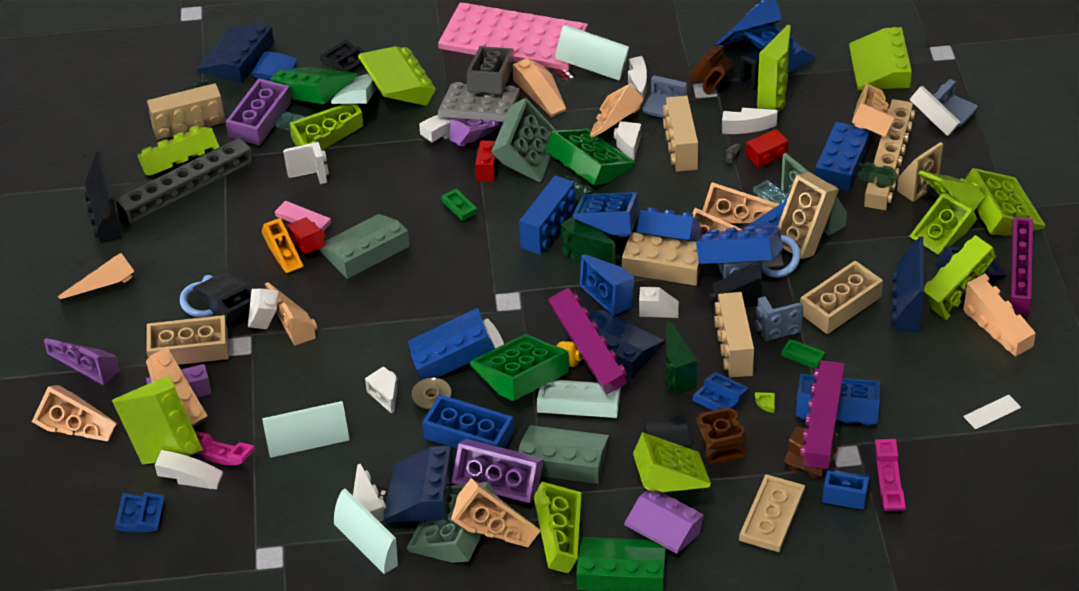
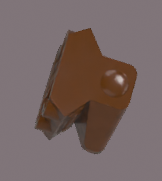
[689,44,734,95]
[696,407,748,465]
[784,427,838,479]

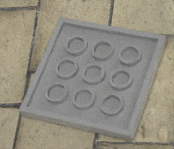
[438,82,520,121]

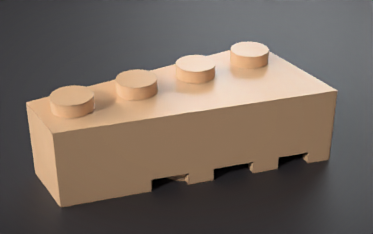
[852,84,894,137]
[964,274,1036,357]
[146,347,207,426]

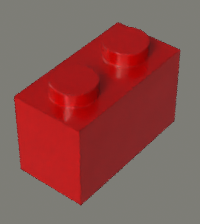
[746,129,789,168]
[475,140,499,182]
[286,217,325,254]

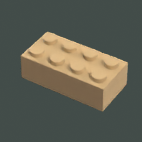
[147,83,225,140]
[663,96,698,172]
[778,172,839,259]
[622,232,703,286]
[800,261,883,334]
[714,292,754,378]
[147,315,228,365]

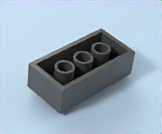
[467,46,514,95]

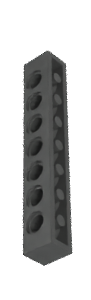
[115,137,253,224]

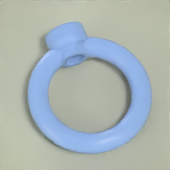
[762,235,800,278]
[180,275,215,318]

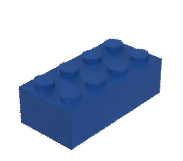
[815,122,871,192]
[519,176,577,255]
[696,225,783,264]
[422,395,514,449]

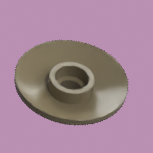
[411,378,451,409]

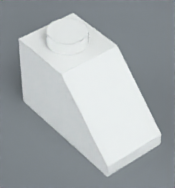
[614,121,641,160]
[639,287,679,318]
[248,289,279,329]
[365,366,398,413]

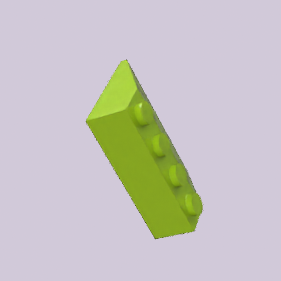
[757,25,791,113]
[849,27,912,90]
[358,46,436,106]
[965,168,1046,236]
[112,375,203,465]
[633,432,711,492]

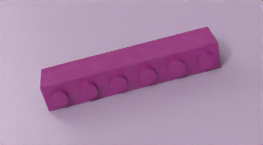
[1009,217,1033,315]
[548,288,627,395]
[800,360,845,469]

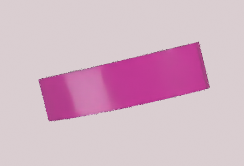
[195,431,255,465]
[875,439,906,511]

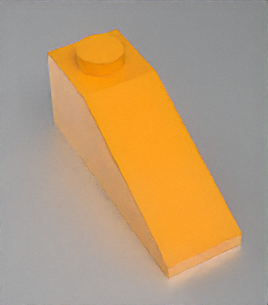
[262,218,304,274]

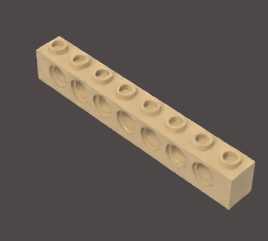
[864,99,916,210]

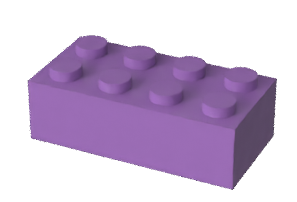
[226,78,292,146]
[452,439,544,503]

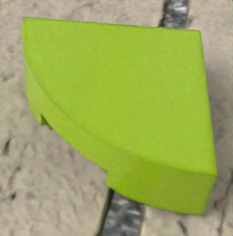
[755,392,775,413]

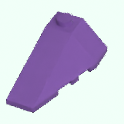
[449,118,504,146]
[44,338,120,385]

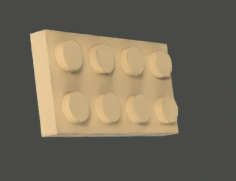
[739,474,805,552]

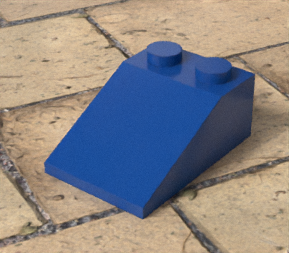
[580,254,635,316]

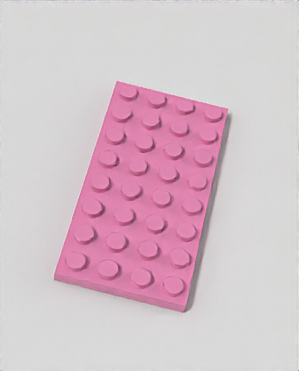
[438,2,588,71]

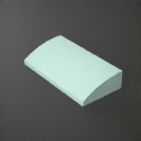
[555,25,629,80]
[331,74,378,104]
[537,380,621,418]
[262,401,349,458]
[334,489,398,574]

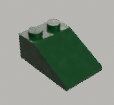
[560,217,616,265]
[665,321,697,395]

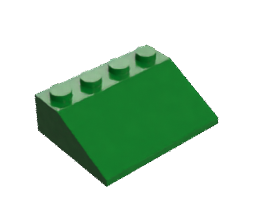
[269,67,358,104]
[545,128,636,186]
[470,334,569,401]
[576,537,666,591]

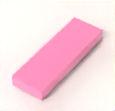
[275,201,331,231]

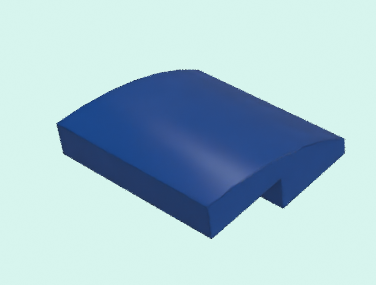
[251,52,297,81]
[692,372,749,410]
[114,492,164,532]

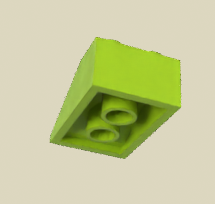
[918,170,985,211]
[909,192,977,256]

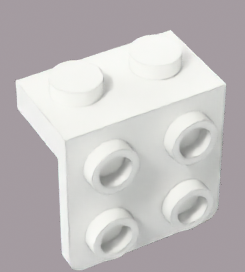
[283,142,329,184]

